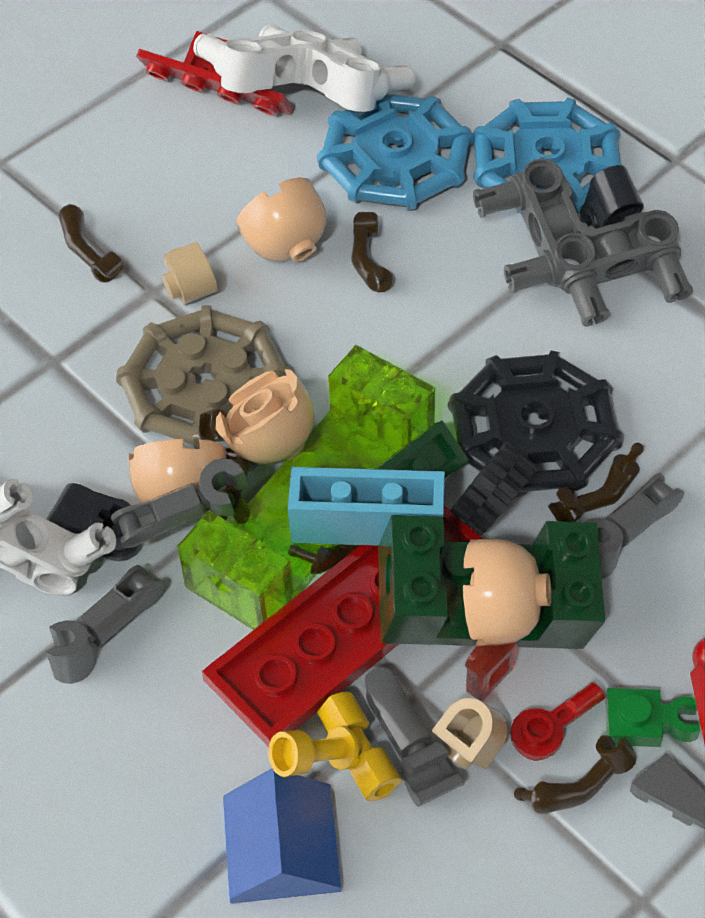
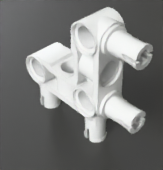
[193,24,415,112]
[0,478,116,596]

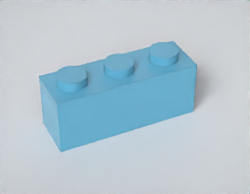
[288,467,445,546]

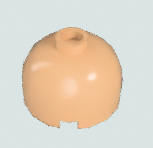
[236,177,326,262]
[215,369,315,464]
[128,439,226,509]
[463,539,551,646]

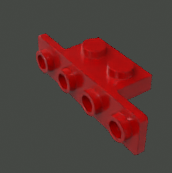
[136,31,293,116]

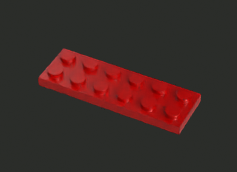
[202,505,482,747]

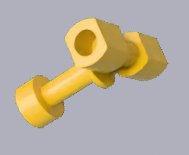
[268,692,403,801]

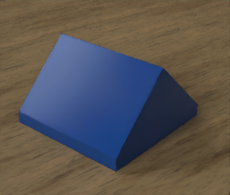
[223,768,341,904]

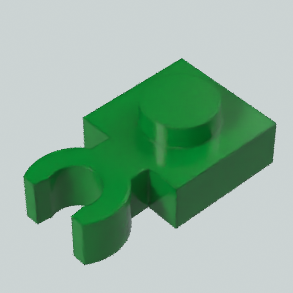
[605,688,700,747]

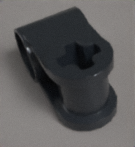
[580,165,644,229]
[46,483,143,562]

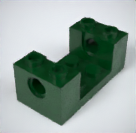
[378,515,605,649]

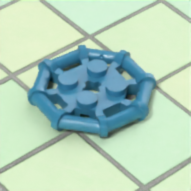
[317,94,474,210]
[472,97,622,214]

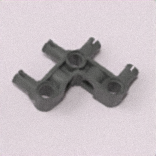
[473,158,693,327]

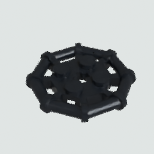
[447,350,624,497]

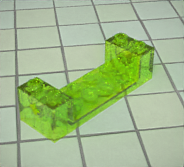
[177,345,435,630]

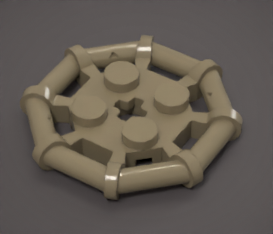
[116,305,290,449]

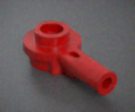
[510,682,605,761]

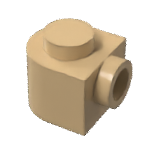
[162,242,218,305]
[432,698,507,770]

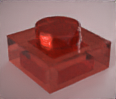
[465,642,517,702]

